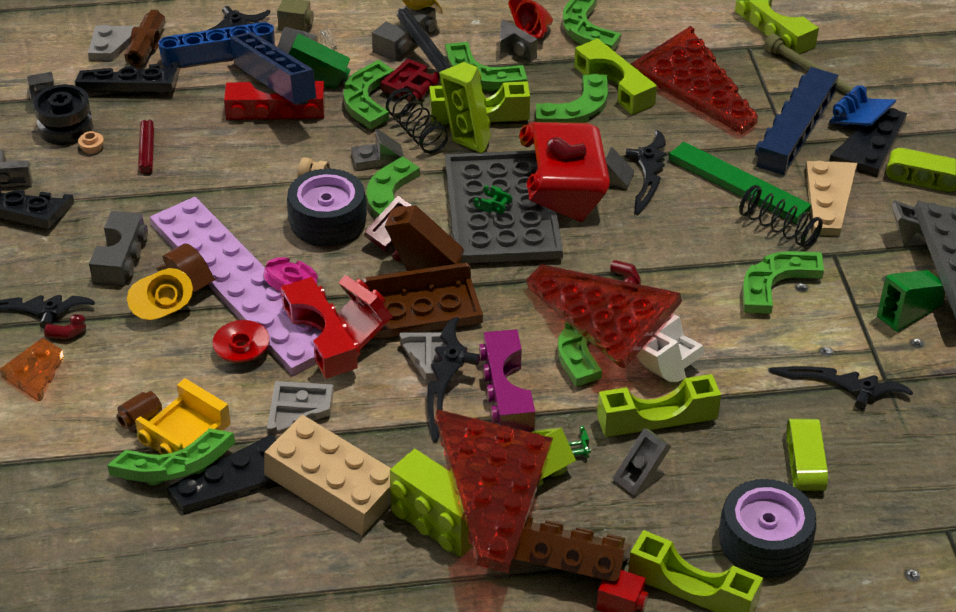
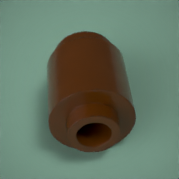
[116,391,162,431]

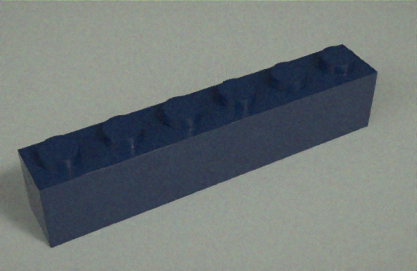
[230,32,317,105]
[755,67,839,175]

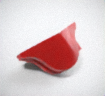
[508,0,553,38]

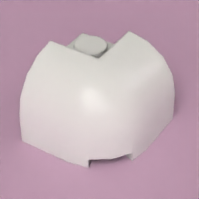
[632,307,705,382]

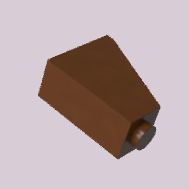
[384,205,464,271]

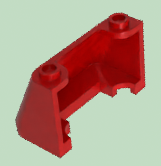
[519,122,610,223]

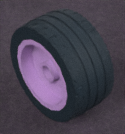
[287,168,367,246]
[719,479,816,578]

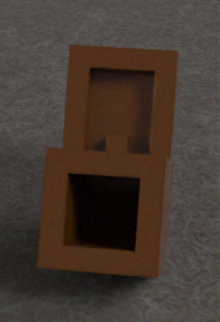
[156,243,215,293]

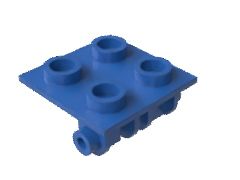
[829,85,897,127]

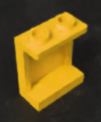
[135,378,231,455]

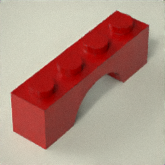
[224,81,325,120]
[281,277,360,379]

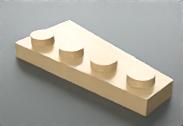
[805,161,857,236]

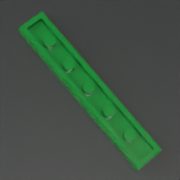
[668,141,812,224]

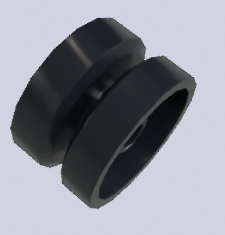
[33,84,93,145]

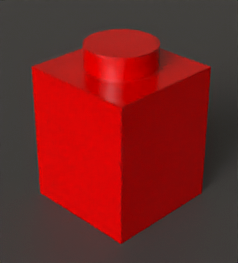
[596,570,649,612]

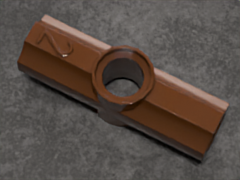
[124,10,166,68]

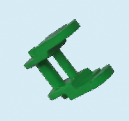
[473,185,513,214]
[568,426,591,459]

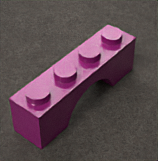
[479,329,535,435]

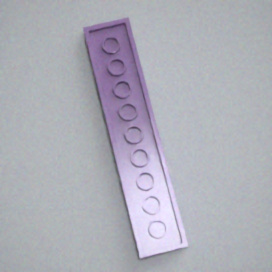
[150,197,322,376]

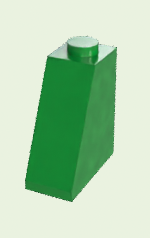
[288,33,351,89]
[877,270,946,332]

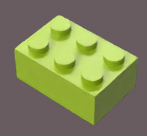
[390,449,486,557]

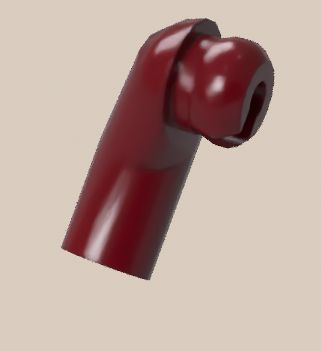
[547,137,587,160]
[44,314,87,340]

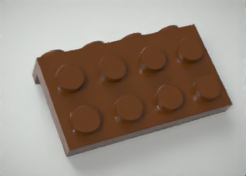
[362,263,483,340]
[493,514,632,581]

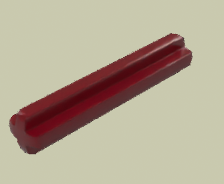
[138,119,154,174]

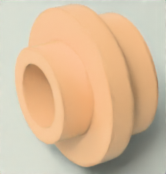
[78,131,104,154]

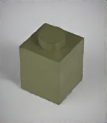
[277,0,314,31]

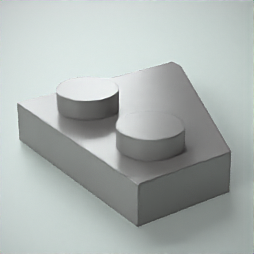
[88,25,139,61]
[400,332,455,381]
[267,381,334,435]

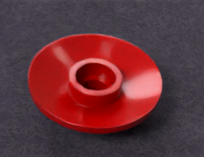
[212,320,270,363]

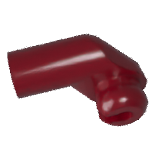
[610,260,641,292]

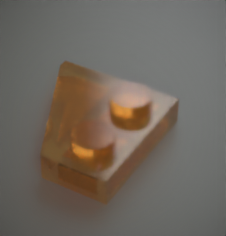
[0,338,64,402]

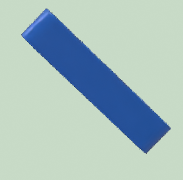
[159,22,275,67]

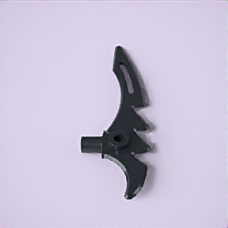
[208,6,271,30]
[625,130,667,214]
[0,295,95,329]
[427,317,480,442]
[768,366,913,410]

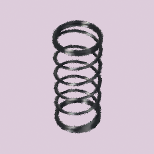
[385,88,449,154]
[739,185,823,249]

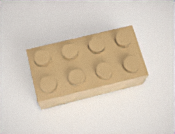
[264,414,391,536]

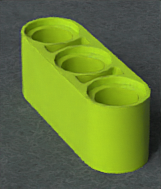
[886,148,956,192]
[786,418,828,491]

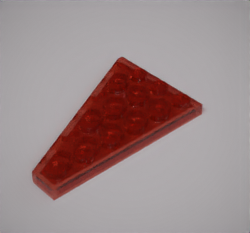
[631,26,758,134]
[526,264,682,368]
[435,409,553,573]

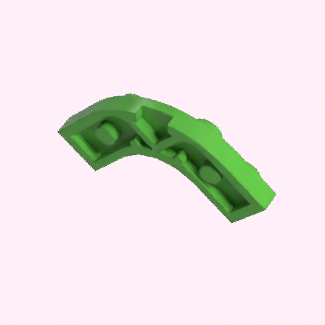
[563,0,621,51]
[445,42,528,91]
[343,60,394,130]
[536,74,608,123]
[367,156,420,218]
[742,251,824,314]
[558,300,627,387]
[107,428,236,485]

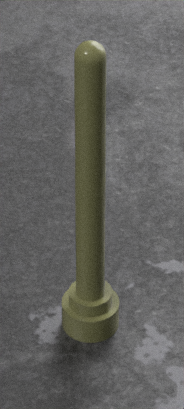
[763,33,854,94]

